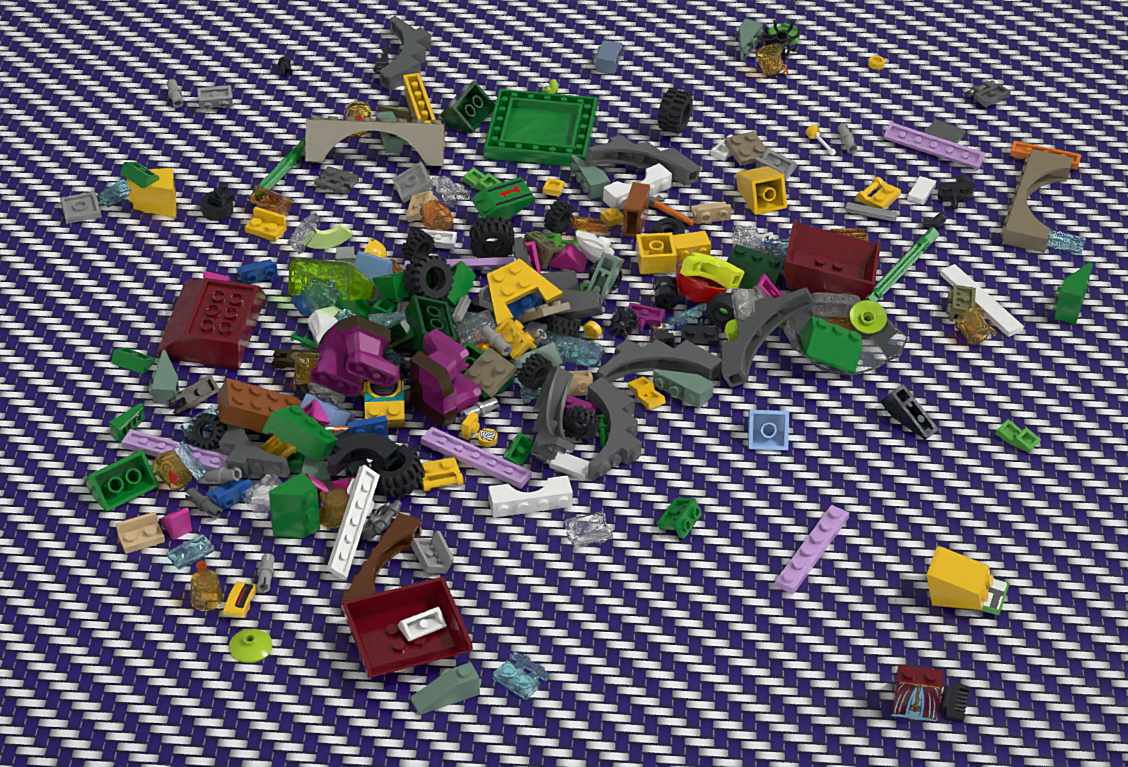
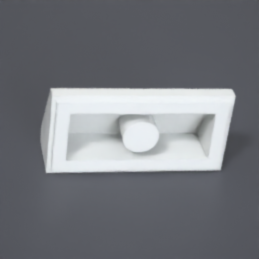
[397,607,447,642]

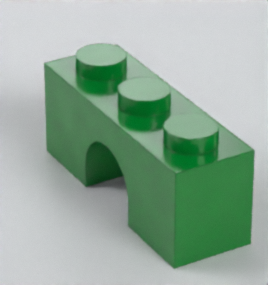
[337,284,398,327]

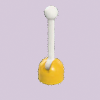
[805,124,836,155]

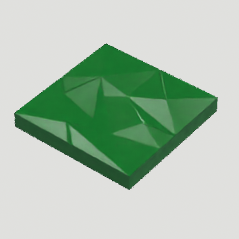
[484,89,598,167]

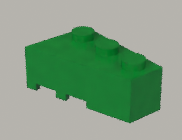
[262,405,338,462]

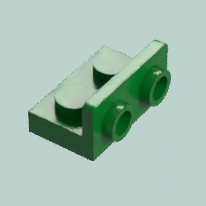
[657,498,702,539]

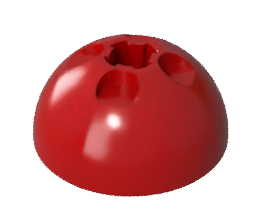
[676,264,727,304]

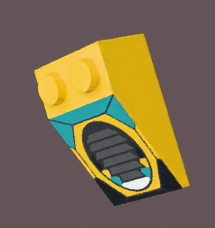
[364,371,405,428]

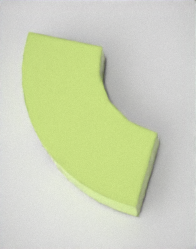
[303,224,353,249]

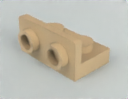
[406,190,439,225]
[691,201,731,224]
[568,370,593,396]
[116,512,165,554]

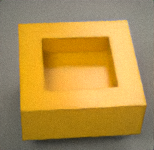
[543,178,565,197]
[600,207,624,227]
[462,412,480,440]

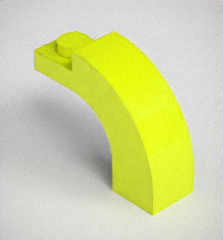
[680,252,745,289]

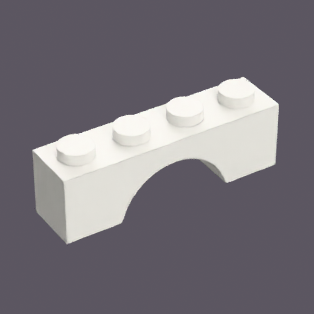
[603,163,672,210]
[489,475,573,518]

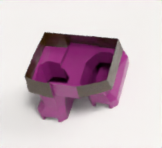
[310,315,400,397]
[410,329,483,428]

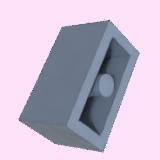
[593,40,622,75]

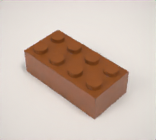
[217,378,300,436]

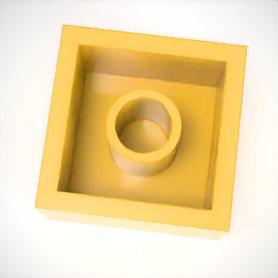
[635,233,677,274]

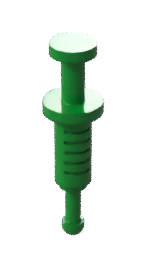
[290,332,317,350]
[597,415,609,448]

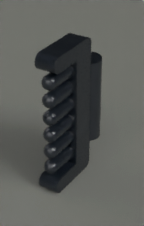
[939,682,971,723]

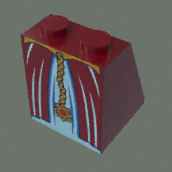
[891,665,943,721]

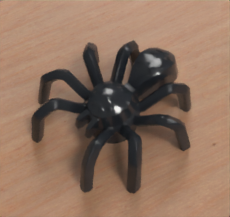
[759,20,801,56]

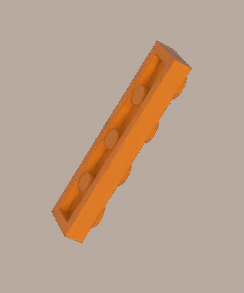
[1010,141,1081,170]

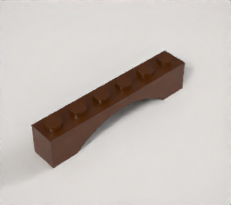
[342,513,422,601]

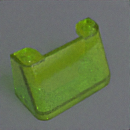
[288,257,375,300]

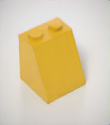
[736,166,787,215]
[127,168,177,218]
[926,546,994,610]

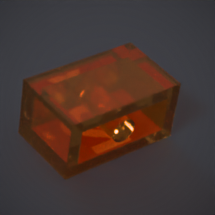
[249,185,294,217]

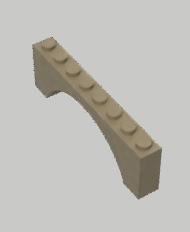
[305,116,445,166]
[1001,149,1073,253]

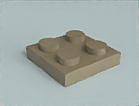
[724,131,767,166]
[518,300,571,323]
[463,347,517,398]

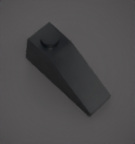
[880,384,939,440]

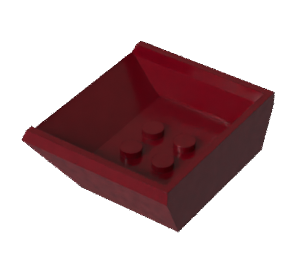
[783,219,881,305]
[157,278,266,370]
[341,576,473,678]

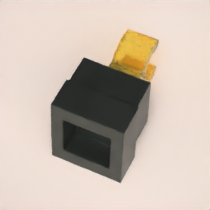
[653,323,675,348]

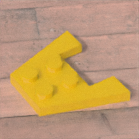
[487,259,563,327]

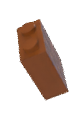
[623,182,650,237]

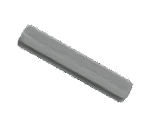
[845,202,897,222]
[452,295,471,324]

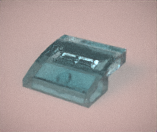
[303,277,340,312]

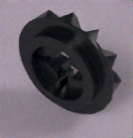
[610,307,638,336]

